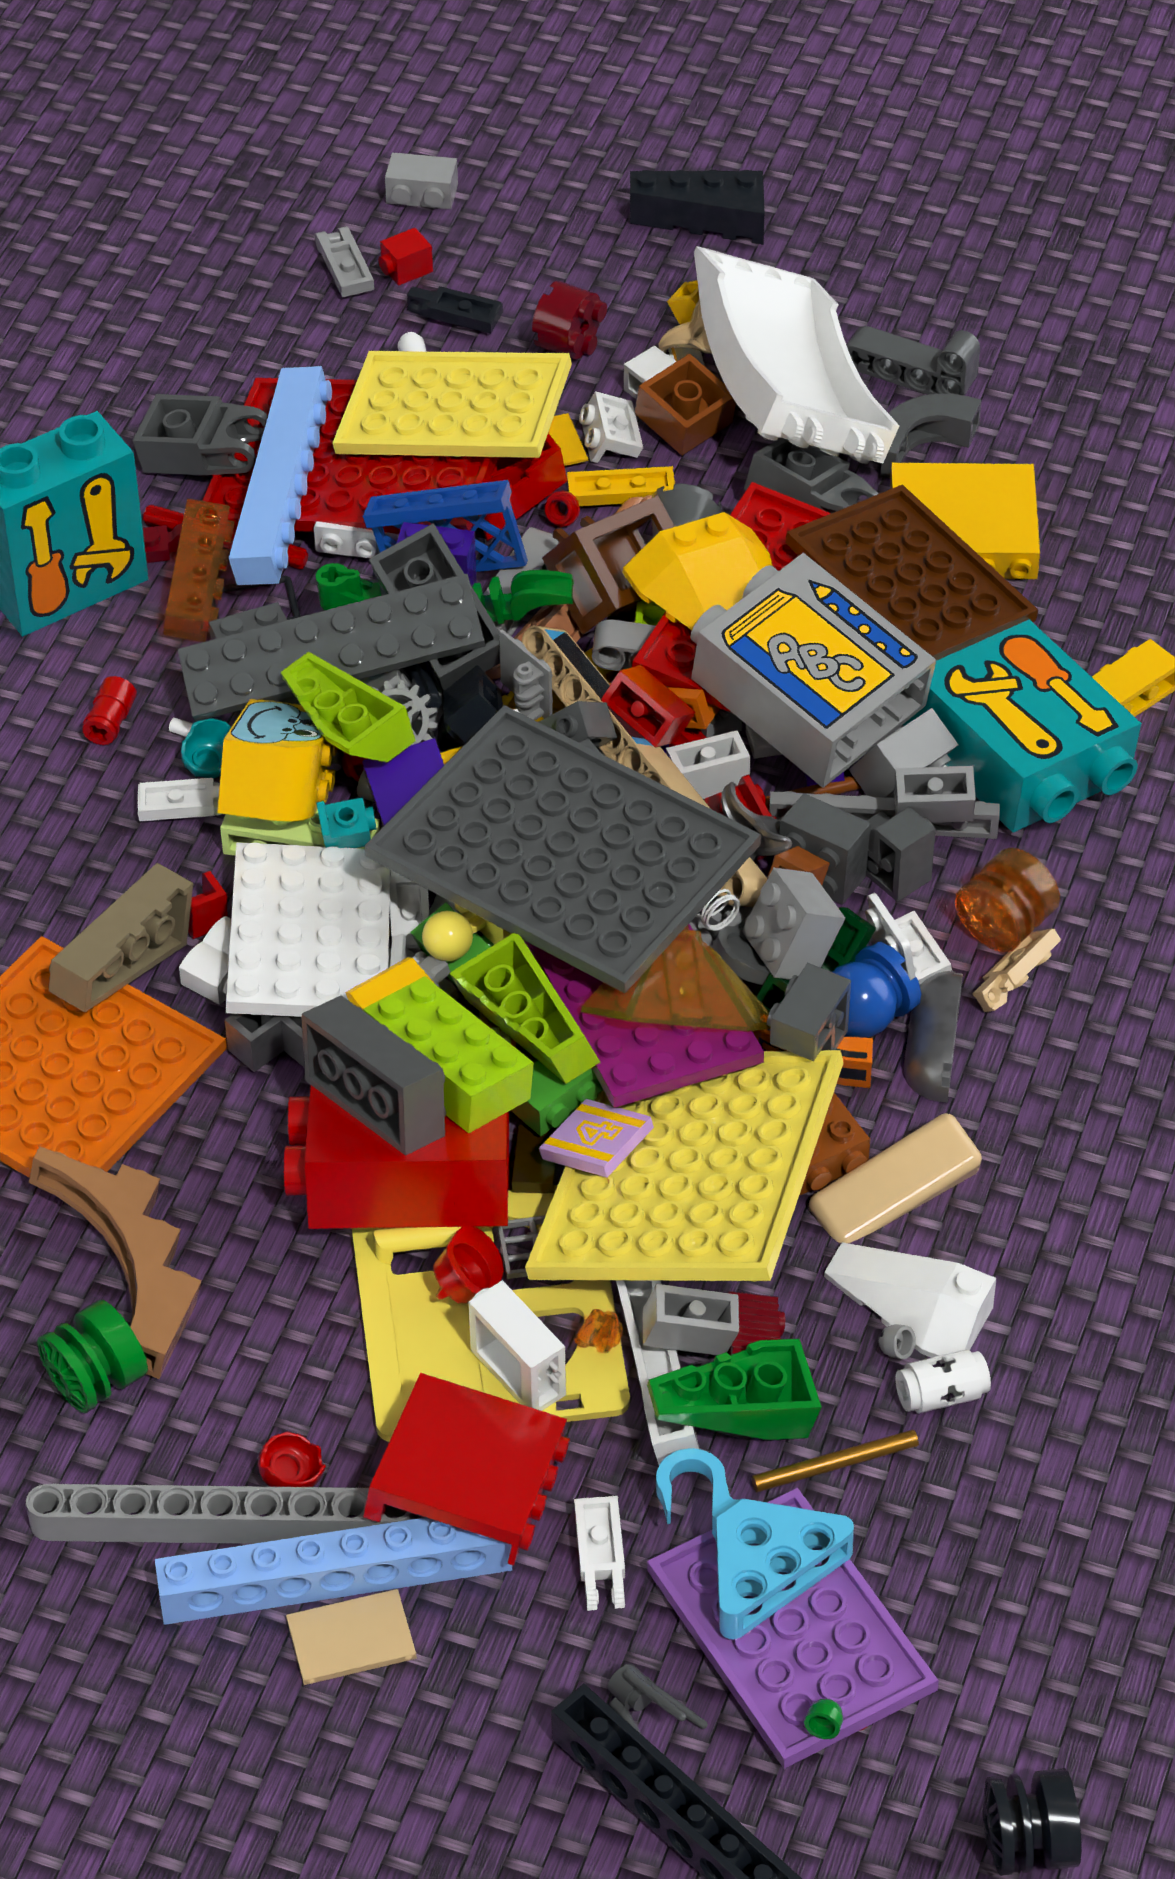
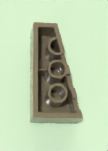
[49,863,193,1012]

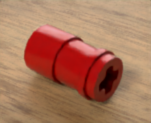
[82,676,137,745]

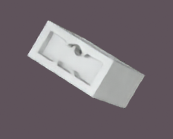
[468,1280,566,1411]

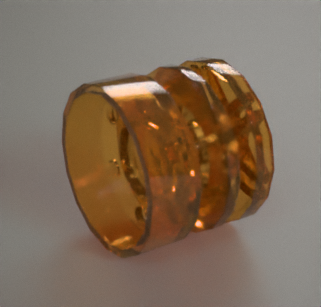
[955,847,1060,952]

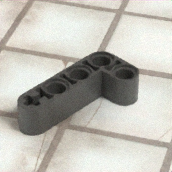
[846,326,980,396]

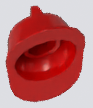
[433,1226,504,1304]

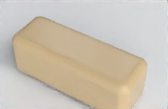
[809,1113,982,1243]

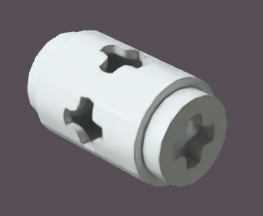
[896,1349,991,1414]

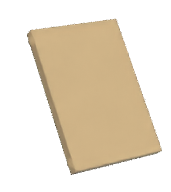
[286,1589,417,1685]

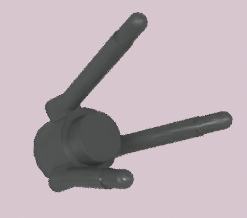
[608,1664,708,1735]

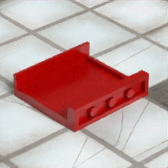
[363,1373,570,1566]

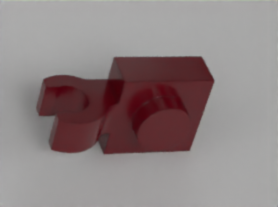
[143,523,195,563]

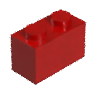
[601,665,696,748]

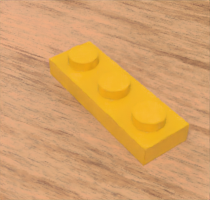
[567,466,675,506]

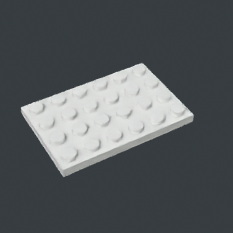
[226,842,390,1017]

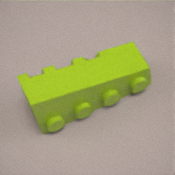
[449,933,600,1084]

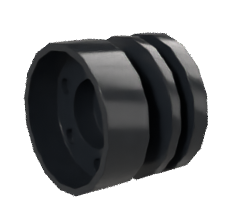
[982,1768,1082,1876]

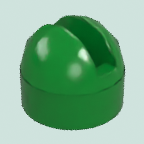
[804,1699,843,1739]

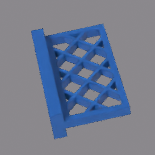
[363,480,528,572]

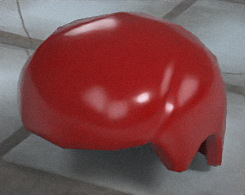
[258,1431,326,1487]

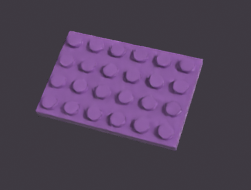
[647,1488,939,1769]

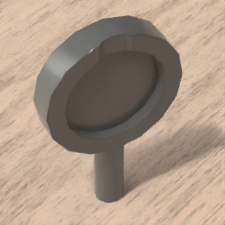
[711,926,770,985]

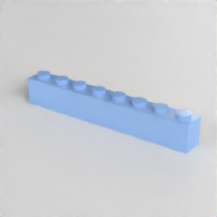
[229,366,332,585]

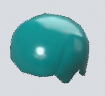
[181,718,231,779]

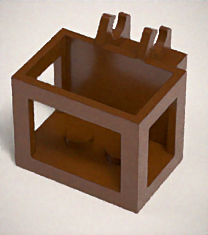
[542,496,675,635]

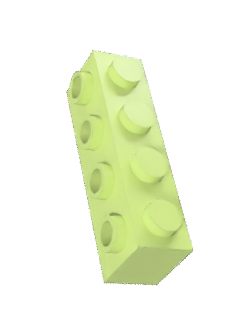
[220,810,381,856]

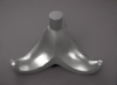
[721,782,792,861]

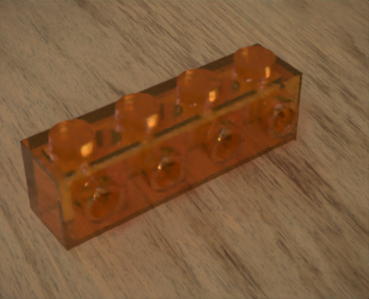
[163,498,235,642]

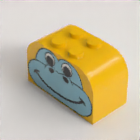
[217,699,338,821]

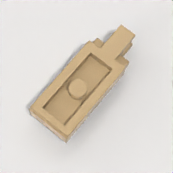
[972,929,1061,1012]

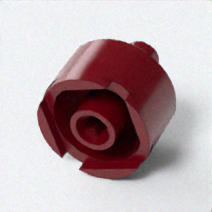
[532,281,607,359]

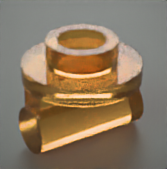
[574,1309,623,1354]

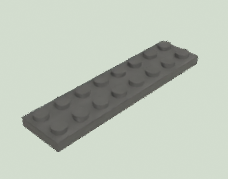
[178,574,486,722]

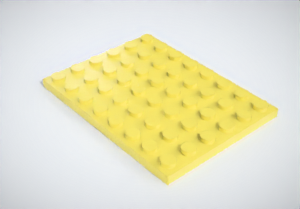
[525,1050,844,1282]

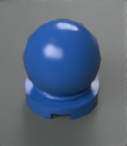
[832,942,921,1038]

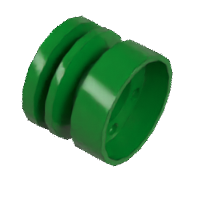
[37,1300,148,1413]

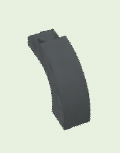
[881,393,982,479]

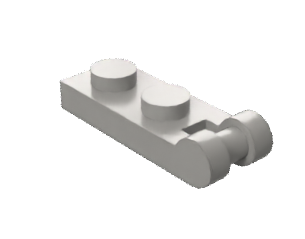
[314,226,374,297]

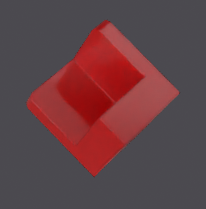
[188,871,227,939]

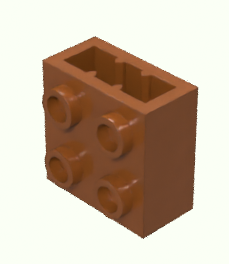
[799,1093,870,1196]

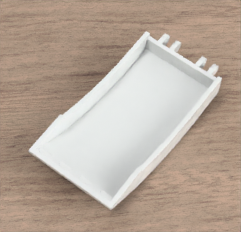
[694,246,899,464]

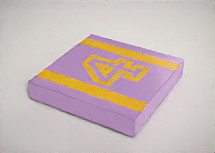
[539,1099,654,1178]

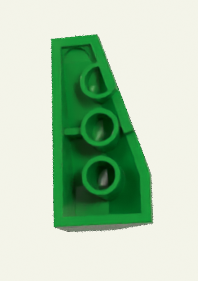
[647,1339,822,1440]

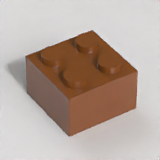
[635,353,736,455]

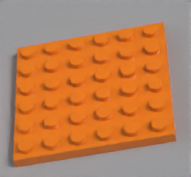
[0,936,227,1178]

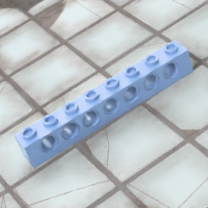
[155,1517,512,1625]

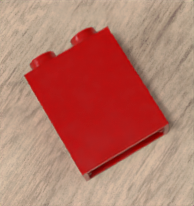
[284,1085,509,1229]

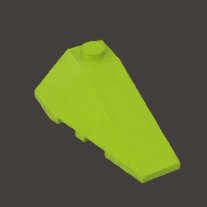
[281,652,416,762]

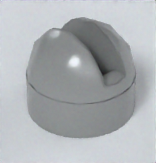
[878,1324,915,1359]

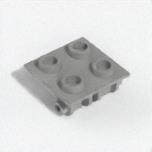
[499,629,553,720]

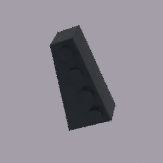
[630,170,765,245]

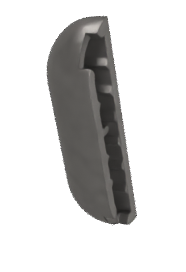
[904,971,963,1103]

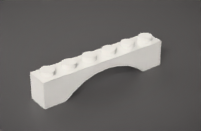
[616,1280,700,1465]

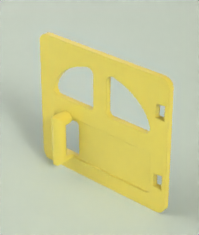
[351,1185,630,1442]

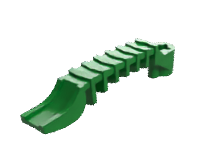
[316,563,574,624]

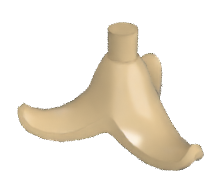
[659,299,712,354]

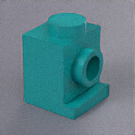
[317,797,377,848]

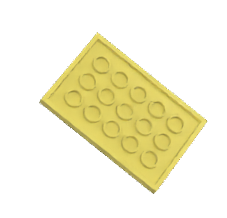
[333,351,572,458]

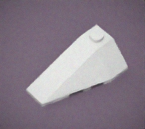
[824,1242,996,1358]

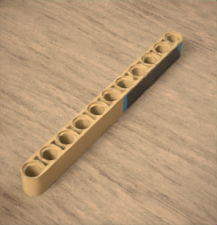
[522,625,767,908]

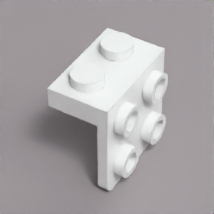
[865,892,952,985]

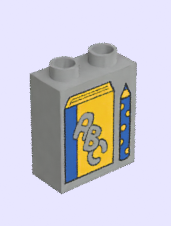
[690,553,937,788]

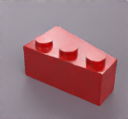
[477,433,567,541]

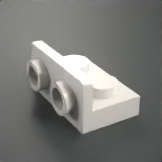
[579,391,643,463]

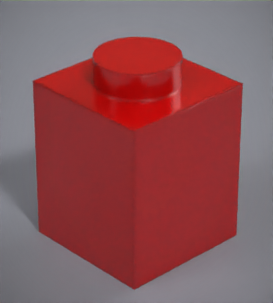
[378,228,433,286]

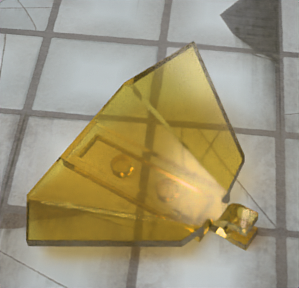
[581,925,771,1031]

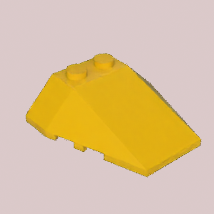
[622,512,773,630]

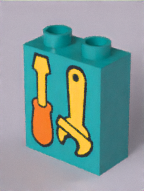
[0,411,149,637]
[903,619,1142,833]

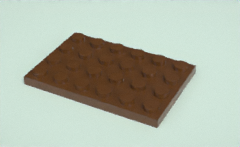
[785,484,1038,660]

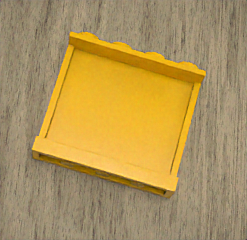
[890,463,1040,579]

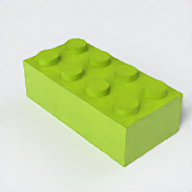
[363,976,534,1134]

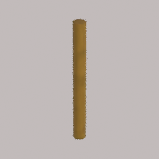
[751,1430,919,1492]

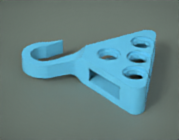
[656,1448,854,1639]

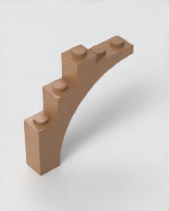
[29,1146,202,1379]

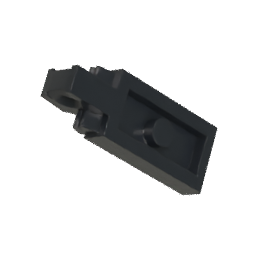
[407,286,503,334]

